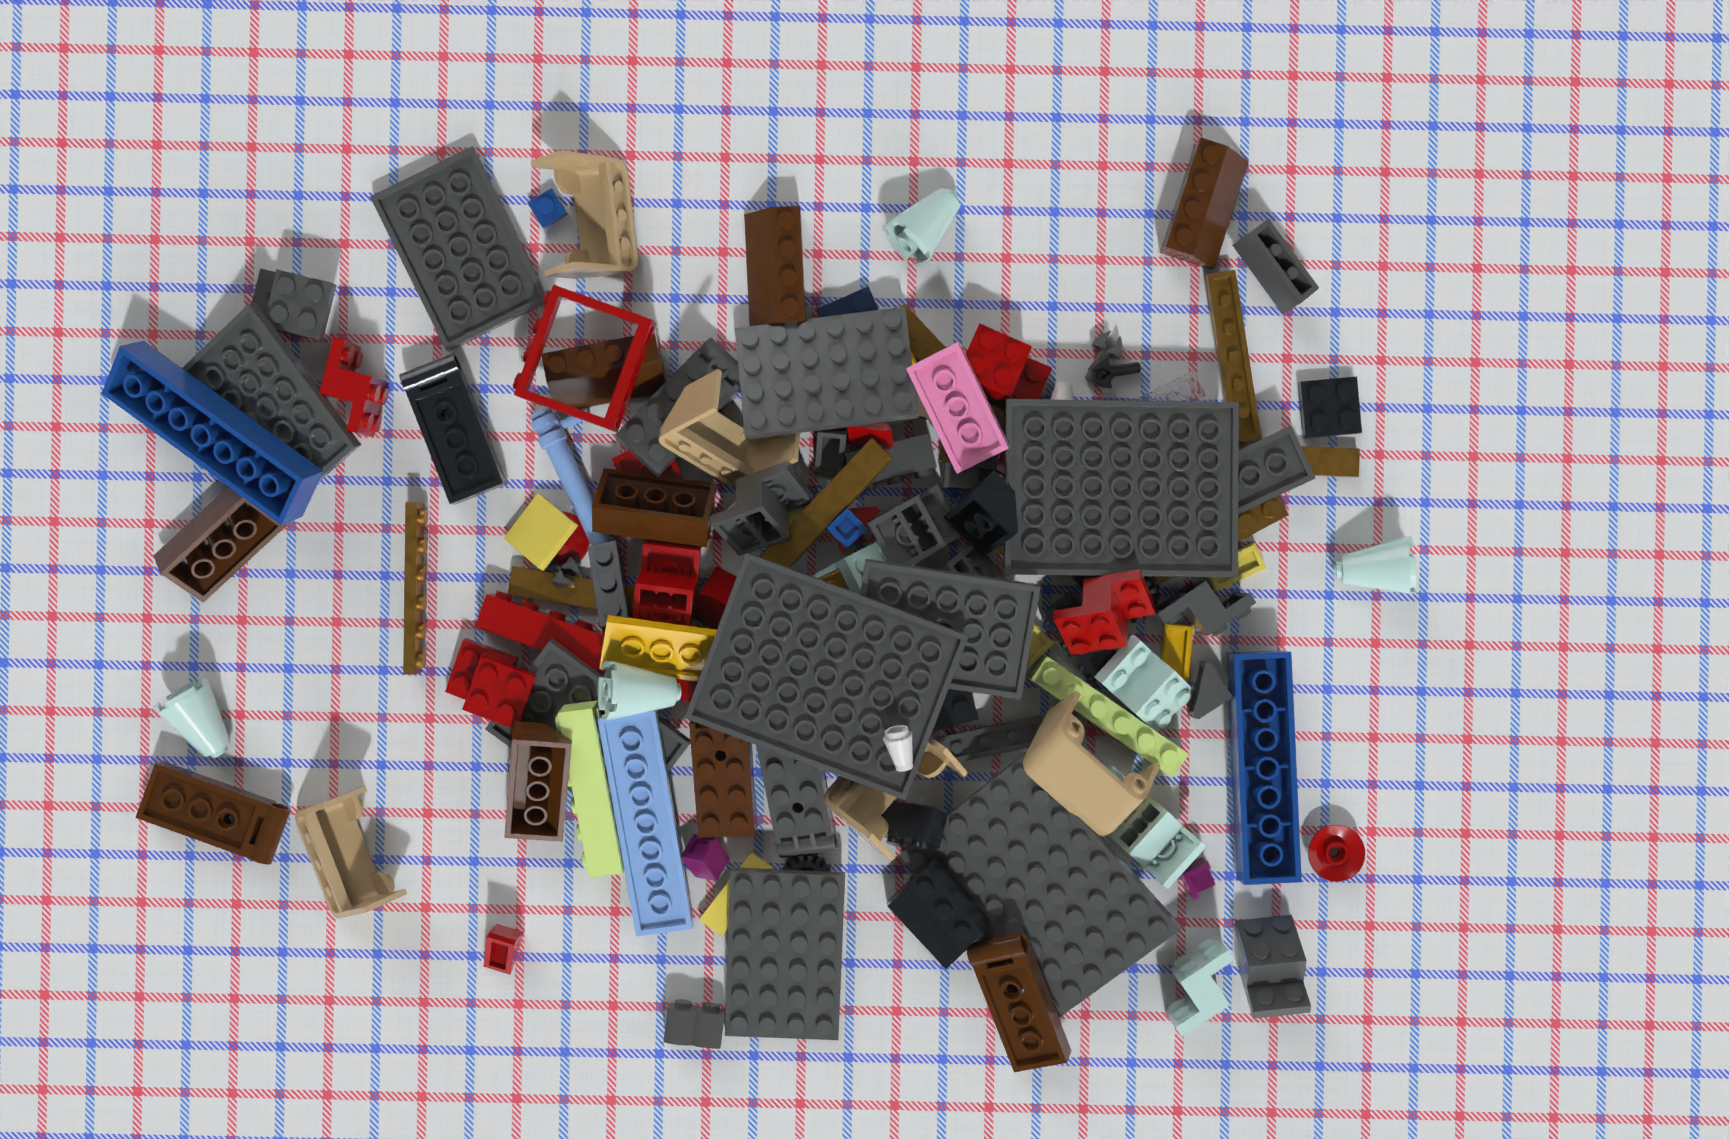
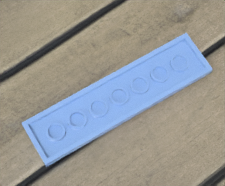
[597,710,694,937]

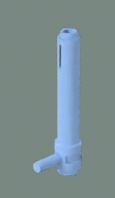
[530,407,614,545]

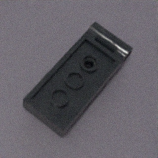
[399,353,508,505]

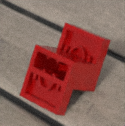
[966,323,1052,410]
[319,337,389,438]
[633,540,702,626]
[1054,569,1156,655]
[445,638,537,729]

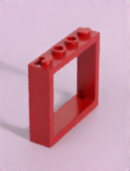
[513,284,657,433]

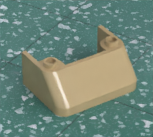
[531,150,638,279]
[659,369,800,487]
[1023,691,1160,837]
[824,737,968,862]
[295,786,407,918]

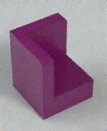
[681,834,730,881]
[1180,857,1216,900]

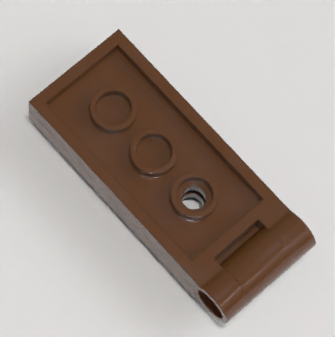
[689,699,758,838]
[135,761,291,865]
[967,932,1072,1072]

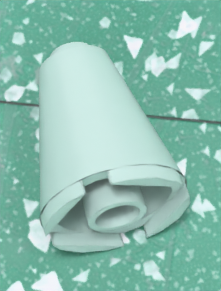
[883,188,960,267]
[1335,537,1417,594]
[598,661,681,720]
[153,676,231,759]

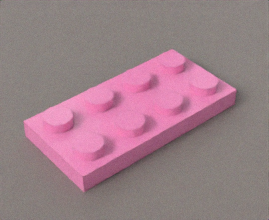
[906,342,1011,474]

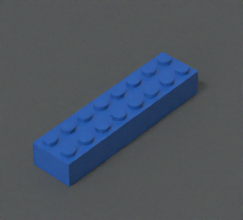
[101,341,324,526]
[1226,650,1302,885]

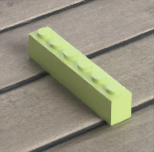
[1027,654,1189,778]
[555,700,624,878]

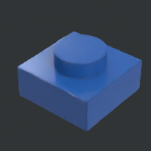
[527,188,568,229]
[827,508,867,549]

